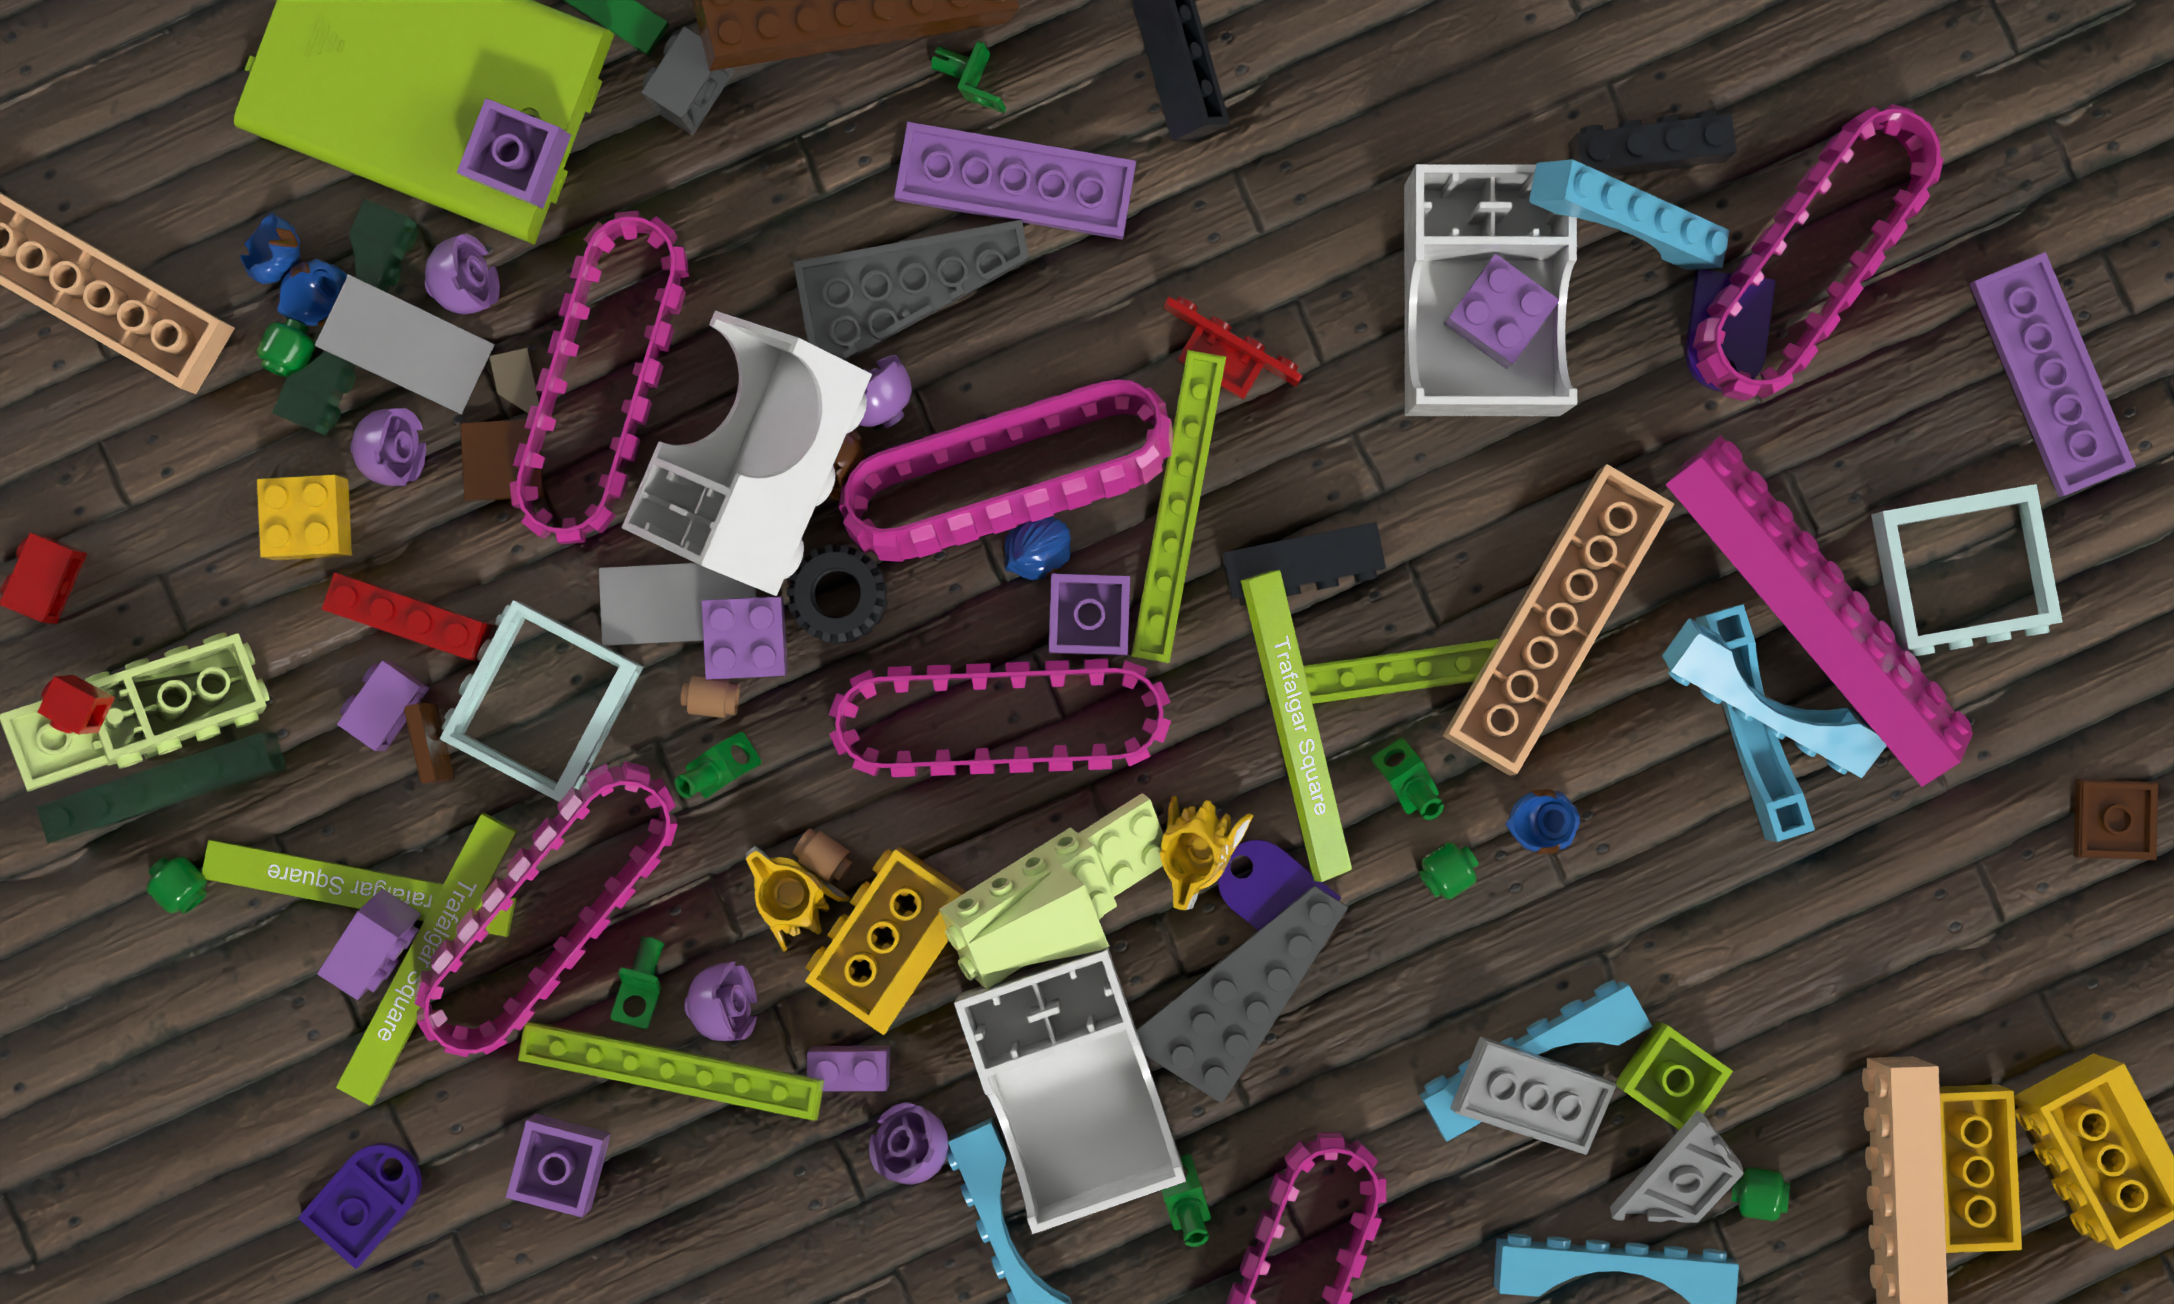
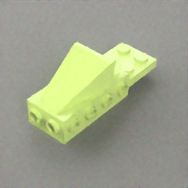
[0,633,269,792]
[939,793,1163,989]

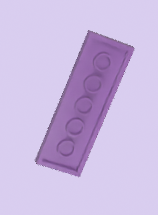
[894,122,1136,240]
[1969,252,2136,497]

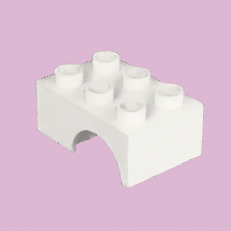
[1404,164,1577,416]
[622,311,872,596]
[954,947,1186,1234]

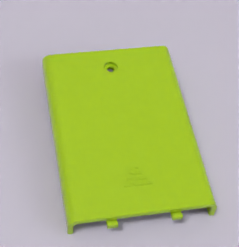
[234,0,615,245]

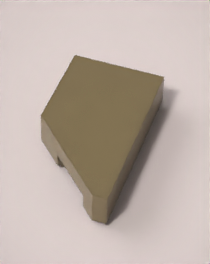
[489,348,541,413]

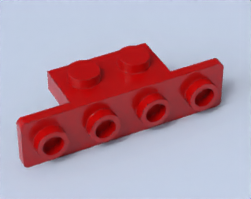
[1164,296,1303,400]

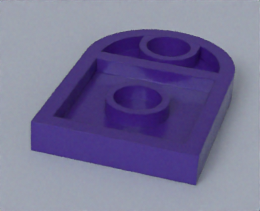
[1685,269,1776,391]
[1217,840,1341,931]
[298,1143,421,1269]

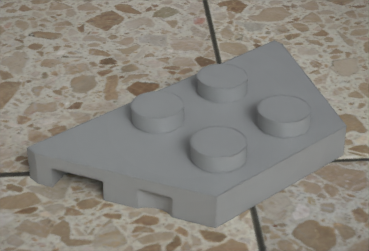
[1610,1111,1744,1223]

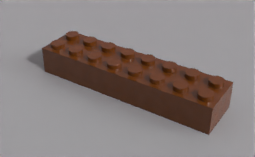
[692,0,1019,71]

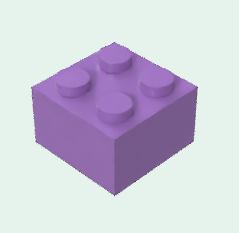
[457,98,571,209]
[1444,254,1560,369]
[1049,574,1130,656]
[702,596,788,679]
[317,888,422,1000]
[506,1114,611,1217]

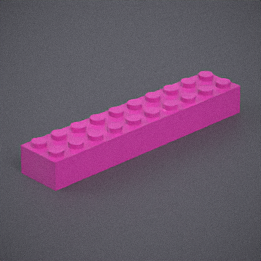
[1666,435,1973,787]

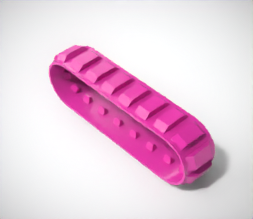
[1693,104,1944,401]
[510,211,689,544]
[839,379,1174,562]
[829,659,1171,777]
[415,761,678,1057]
[1226,1132,1386,1304]

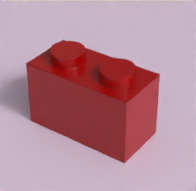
[0,533,88,624]

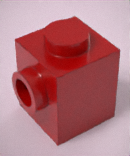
[37,675,115,735]

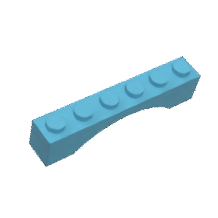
[1529,159,1730,270]
[1695,604,1815,842]
[1662,618,1887,778]
[1419,980,1652,1142]
[947,1117,1072,1304]
[1493,1234,1739,1304]

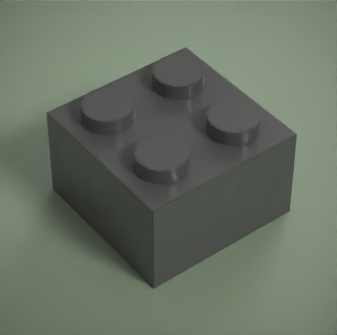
[641,27,735,135]

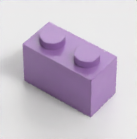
[337,660,430,751]
[807,1046,890,1091]

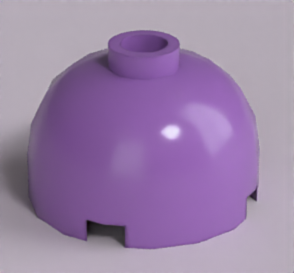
[425,233,500,315]
[859,354,912,428]
[351,408,426,486]
[685,962,757,1041]
[869,1102,949,1185]

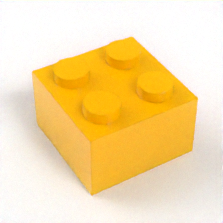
[257,475,352,560]

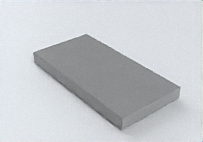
[315,274,495,414]
[599,563,757,646]
[1450,1036,1617,1155]

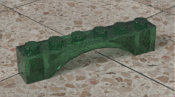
[272,199,417,435]
[36,732,287,844]

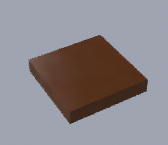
[461,420,544,501]
[404,703,455,784]
[2074,779,2158,860]

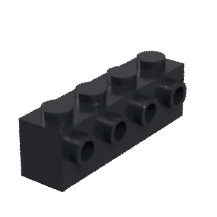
[1132,0,1230,141]
[1568,110,1737,177]
[1221,522,1386,606]

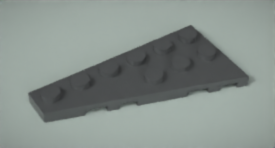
[793,220,1029,361]
[1136,885,1348,1104]

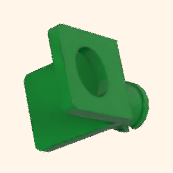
[931,41,1007,114]
[674,731,762,798]
[1371,738,1444,820]
[611,936,665,1030]
[1161,1154,1211,1247]

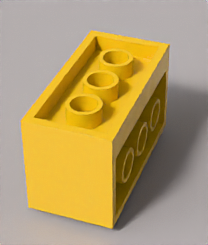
[805,846,967,1035]
[2014,1053,2174,1250]

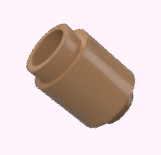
[681,676,740,718]
[792,828,853,884]

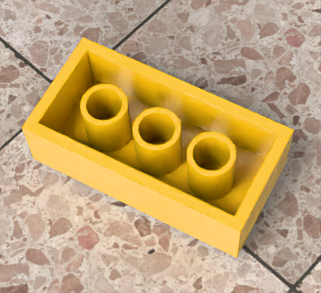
[1939,1084,2022,1253]

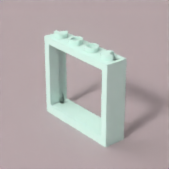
[1871,484,2062,656]
[440,600,644,802]

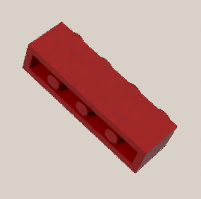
[321,573,493,661]

